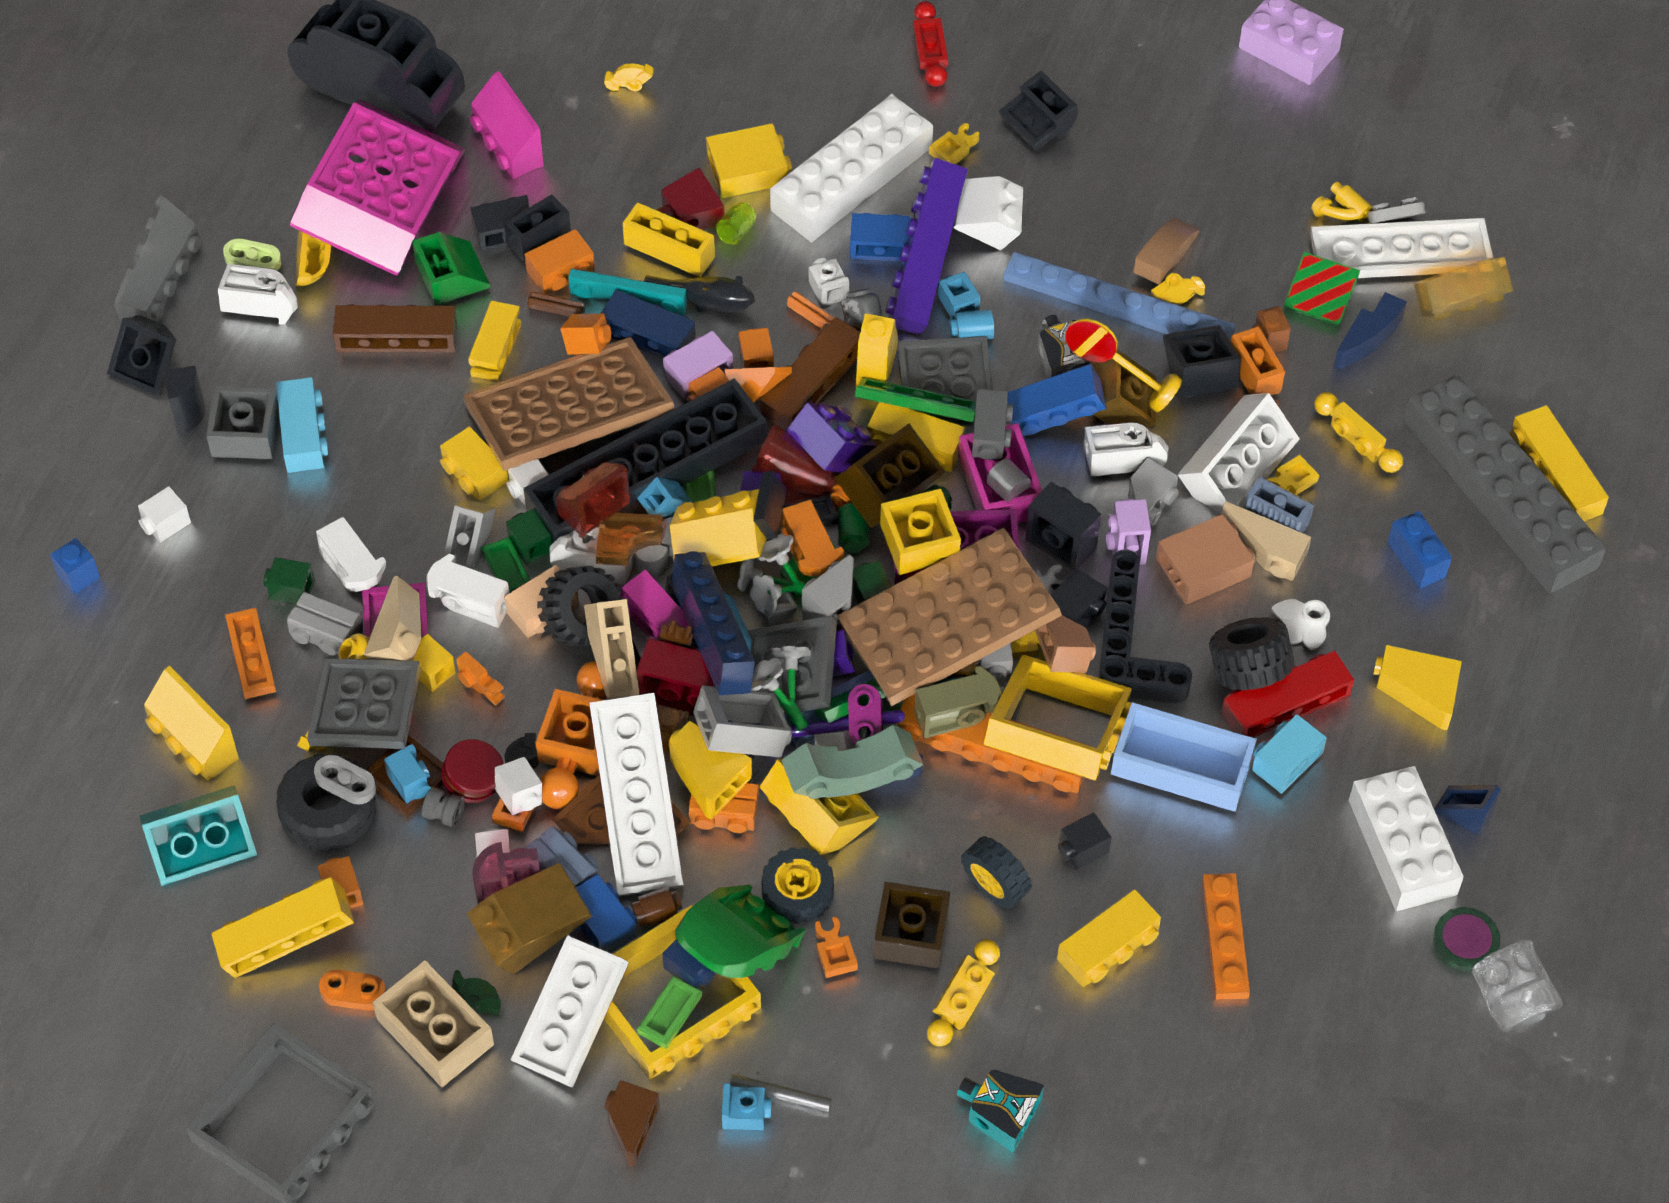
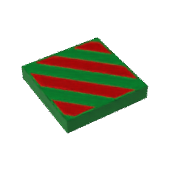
[1283,252,1360,327]

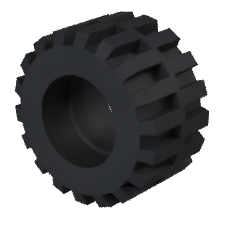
[537,566,625,646]
[1209,617,1295,690]

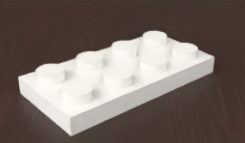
[511,935,629,1087]

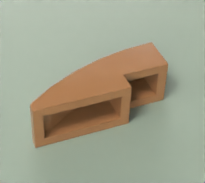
[1133,217,1200,284]

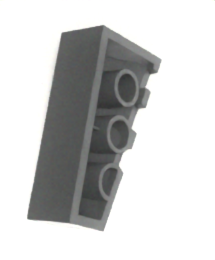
[114,195,201,322]

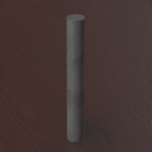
[730,1074,832,1112]

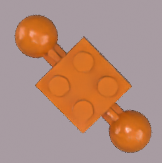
[535,660,607,809]

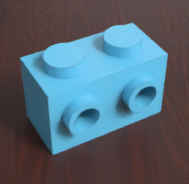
[1252,714,1327,794]

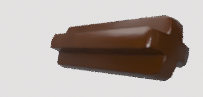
[527,291,586,317]

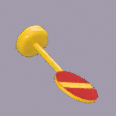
[1065,319,1182,412]

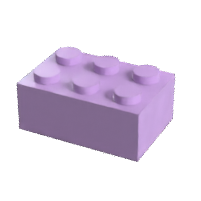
[1239,0,1344,85]

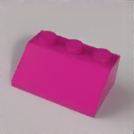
[470,71,544,179]

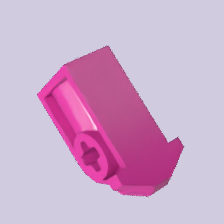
[619,569,692,640]

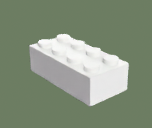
[1349,766,1464,911]

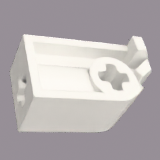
[218,264,298,324]
[1084,423,1169,476]
[316,517,387,592]
[550,526,637,585]
[426,554,510,628]

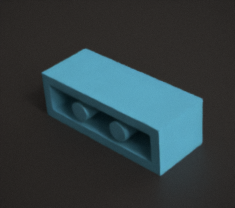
[276,377,328,473]

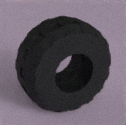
[276,754,376,852]

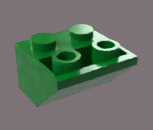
[412,232,491,306]

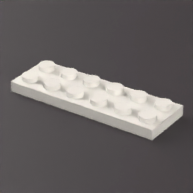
[1310,218,1494,278]
[590,693,684,897]

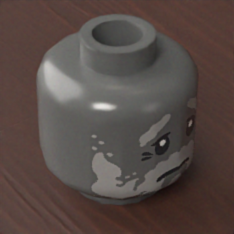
[841,289,883,332]

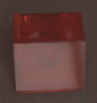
[556,462,630,537]

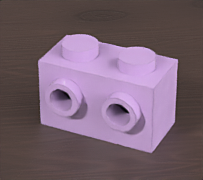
[663,330,734,400]
[1106,499,1151,565]

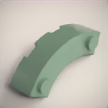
[781,725,924,799]

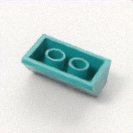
[140,785,257,886]

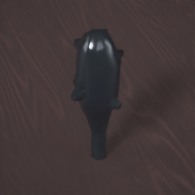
[644,275,755,313]

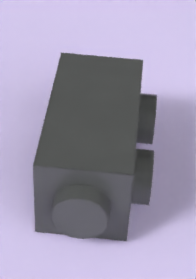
[972,389,1013,460]

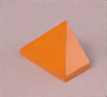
[725,367,792,403]

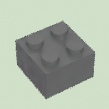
[206,386,279,459]

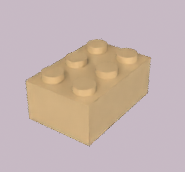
[373,960,494,1087]

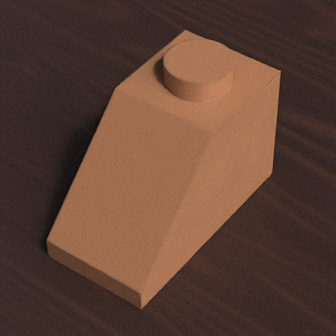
[1036,615,1096,673]

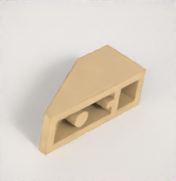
[1222,501,1311,581]
[364,576,421,661]
[584,599,639,699]

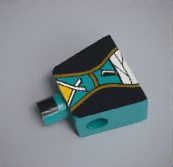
[957,1070,1044,1153]

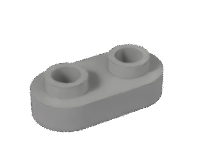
[1367,197,1426,224]
[314,755,376,804]

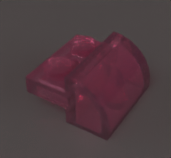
[472,842,540,904]

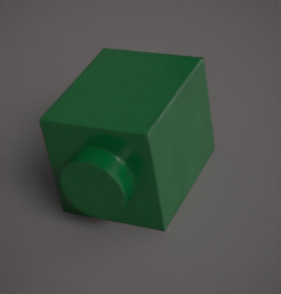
[506,509,552,565]
[263,557,315,604]
[853,560,892,604]

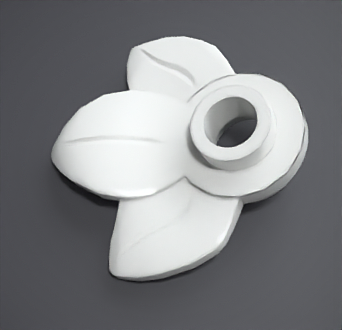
[1271,599,1330,650]

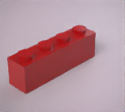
[1221,650,1354,738]

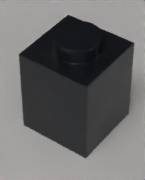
[1058,812,1112,870]

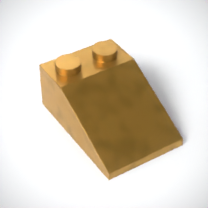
[466,863,593,975]

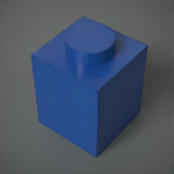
[50,538,100,595]

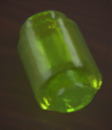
[716,202,756,245]

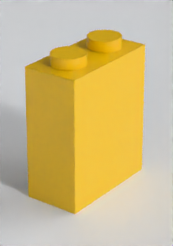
[706,123,792,199]

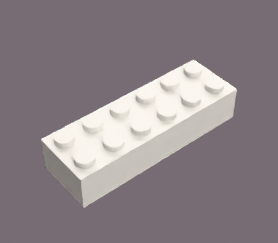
[770,94,933,243]

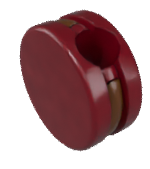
[441,739,504,803]

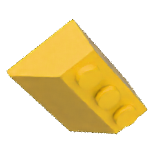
[670,489,767,566]
[144,666,239,782]
[759,758,879,855]

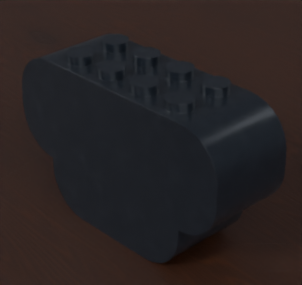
[287,0,465,133]

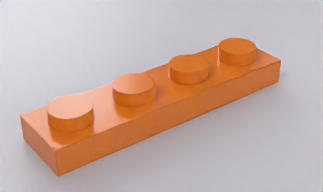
[1202,873,1250,1000]

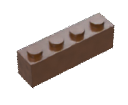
[333,304,457,353]
[760,317,860,430]

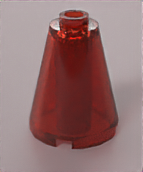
[752,424,836,496]

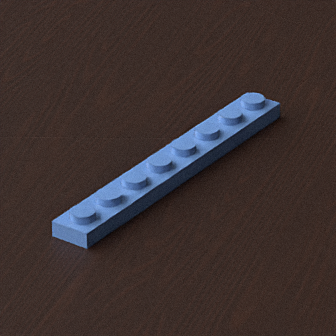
[1003,252,1236,341]

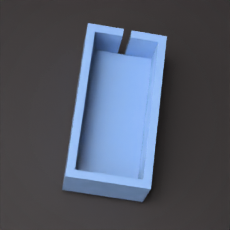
[1111,702,1257,812]

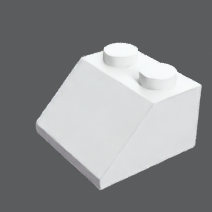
[953,176,1023,250]

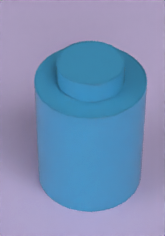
[949,309,994,339]

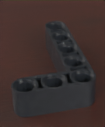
[1098,549,1193,703]

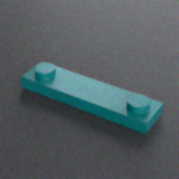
[569,269,687,315]

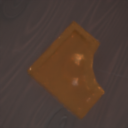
[596,512,663,566]

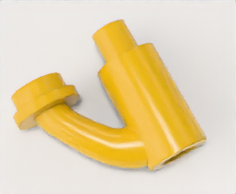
[1311,181,1373,222]

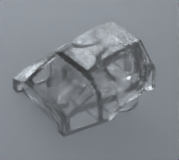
[1472,941,1563,1033]

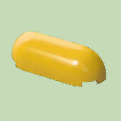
[294,185,331,286]

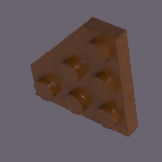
[552,774,691,845]

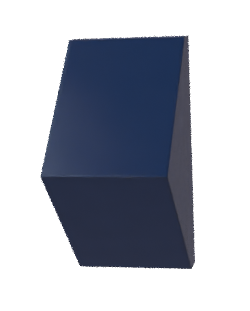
[1434,785,1501,835]

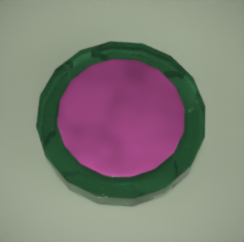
[1433,907,1500,972]

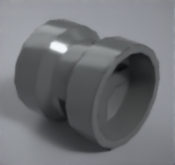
[422,787,465,828]

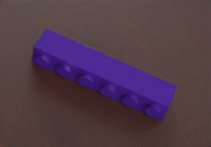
[885,158,968,336]

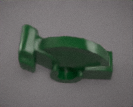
[452,970,501,1016]

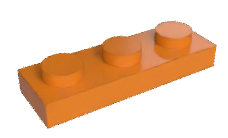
[225,607,276,699]

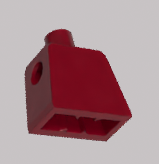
[655,168,725,230]

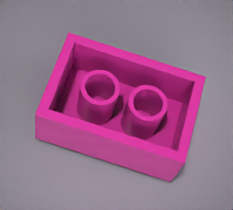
[958,423,1042,523]

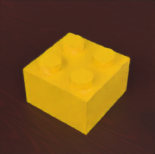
[880,489,961,575]

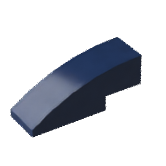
[1333,292,1407,370]

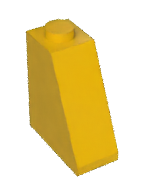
[856,313,898,387]
[1373,645,1462,730]
[669,721,752,820]

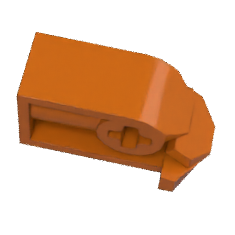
[781,500,844,576]

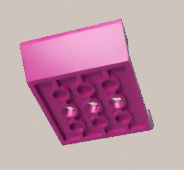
[290,99,465,276]

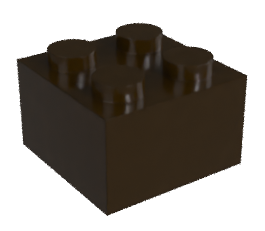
[873,882,951,969]

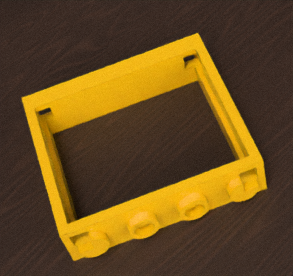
[984,655,1132,780]
[604,905,761,1080]

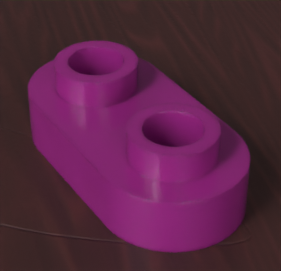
[848,684,883,746]

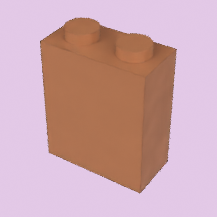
[1156,514,1255,605]

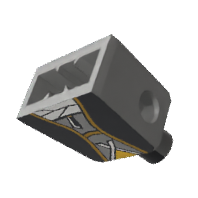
[1037,315,1091,379]

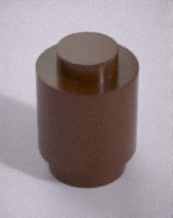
[631,886,682,928]

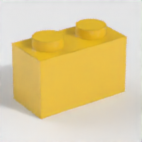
[440,426,509,502]

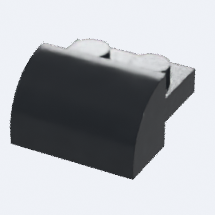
[999,70,1078,151]

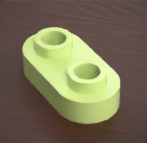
[223,238,282,271]

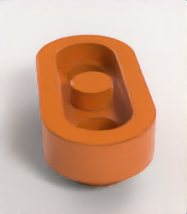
[319,970,386,1011]

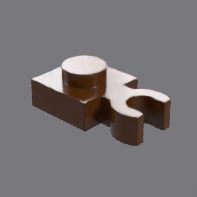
[656,620,694,648]

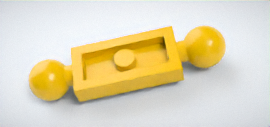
[1314,392,1403,473]
[927,939,1000,1047]

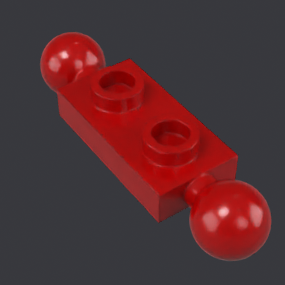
[913,1,948,87]

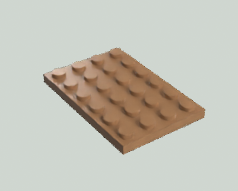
[463,337,674,471]
[837,528,1062,706]

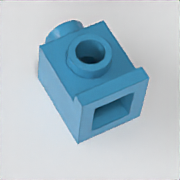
[937,271,981,319]
[637,477,693,521]
[384,744,431,804]
[722,1083,772,1131]

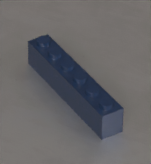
[671,551,755,695]

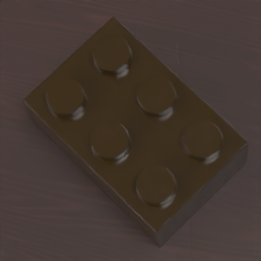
[834,423,946,528]

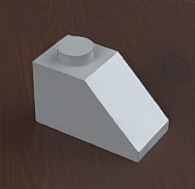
[443,499,496,570]

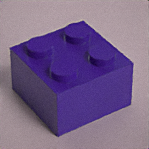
[786,402,877,472]

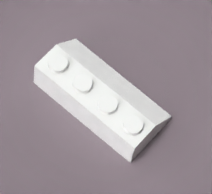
[1177,393,1300,514]

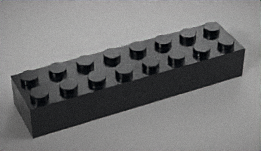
[523,378,767,544]

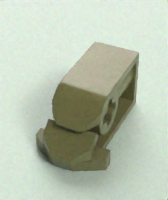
[914,666,1002,739]

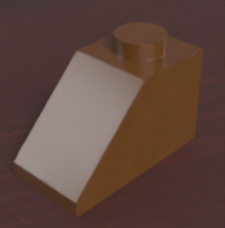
[604,1080,660,1167]

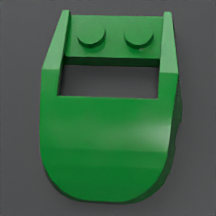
[675,884,806,978]

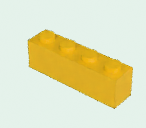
[1510,405,1609,521]
[211,877,355,978]

